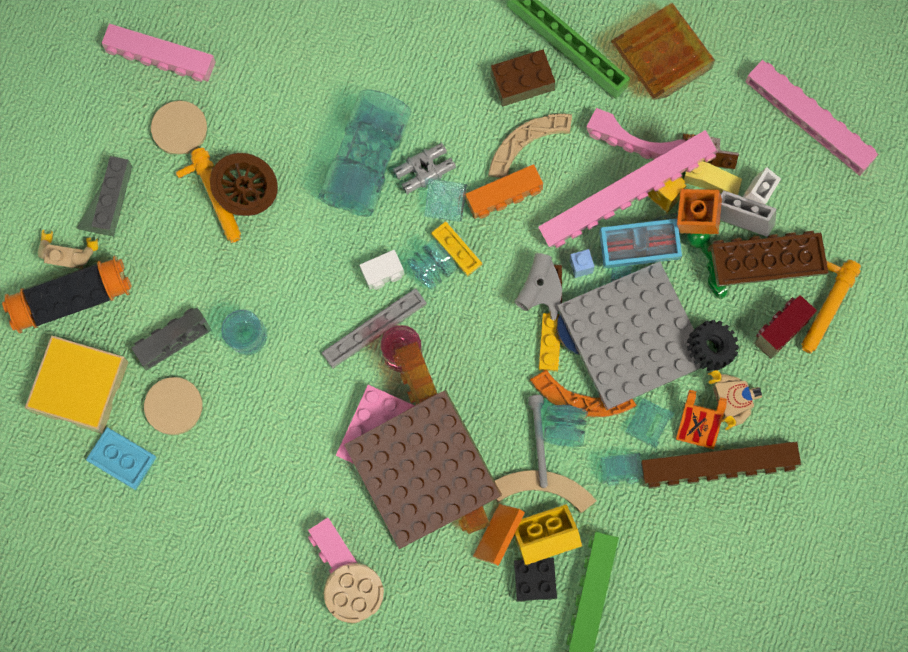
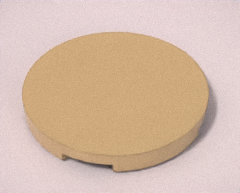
[151,101,207,155]
[144,377,203,435]
[323,563,384,623]

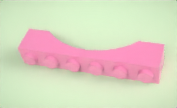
[586,108,691,173]

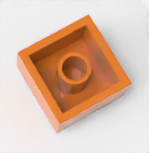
[677,189,722,234]

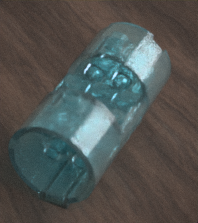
[318,89,412,217]

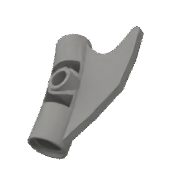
[514,253,562,320]

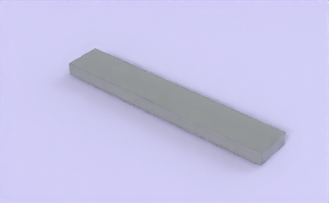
[322,288,427,369]

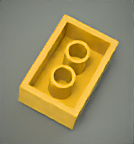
[514,504,582,565]

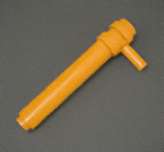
[176,148,241,243]
[801,259,861,354]

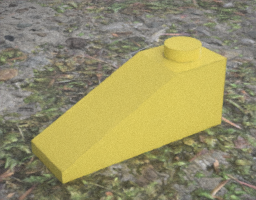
[683,162,742,195]

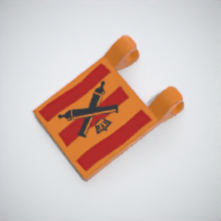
[676,390,727,449]

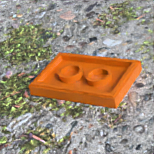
[473,504,525,566]

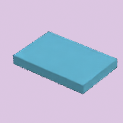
[86,427,157,490]

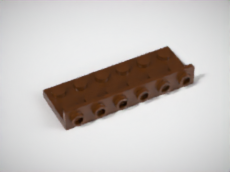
[707,230,829,287]

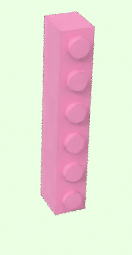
[102,24,216,82]

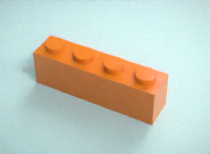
[465,164,543,219]

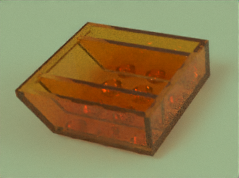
[611,3,715,100]

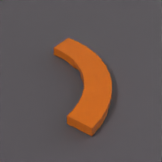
[530,370,637,417]

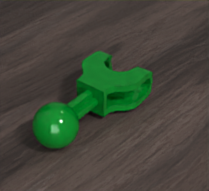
[686,233,728,299]

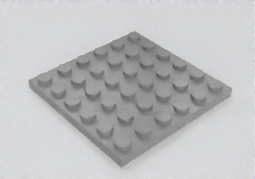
[557,261,701,411]

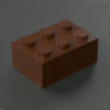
[490,49,556,107]

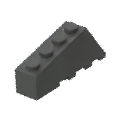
[77,156,132,237]
[132,307,212,371]

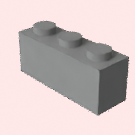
[720,191,777,237]

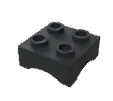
[514,558,557,602]

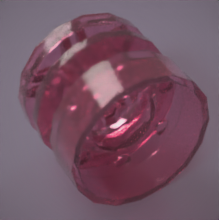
[381,325,423,373]

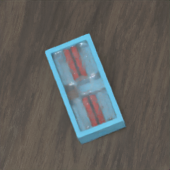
[599,219,682,268]

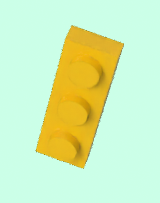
[431,221,482,277]
[539,313,560,372]

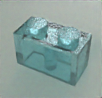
[600,453,643,486]

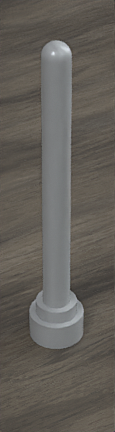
[528,395,548,488]

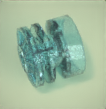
[407,239,457,290]
[221,309,268,355]
[543,405,588,447]

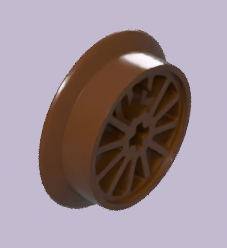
[210,153,278,216]

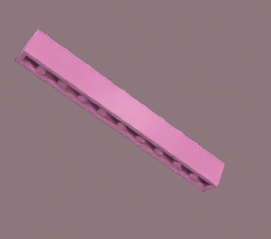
[539,130,718,248]

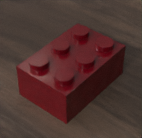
[754,295,817,359]

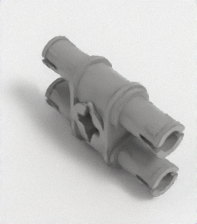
[392,142,456,195]

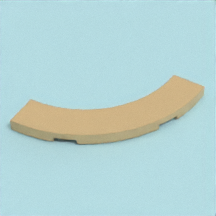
[488,114,572,178]
[495,470,597,513]

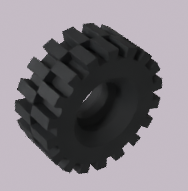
[687,320,739,372]

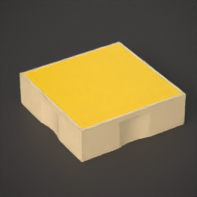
[25,335,128,434]

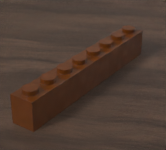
[640,442,801,489]

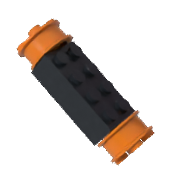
[2,256,132,334]

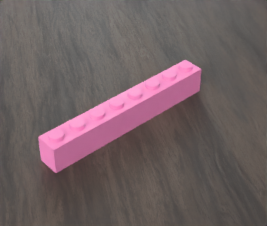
[746,60,878,176]

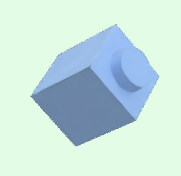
[569,249,594,278]

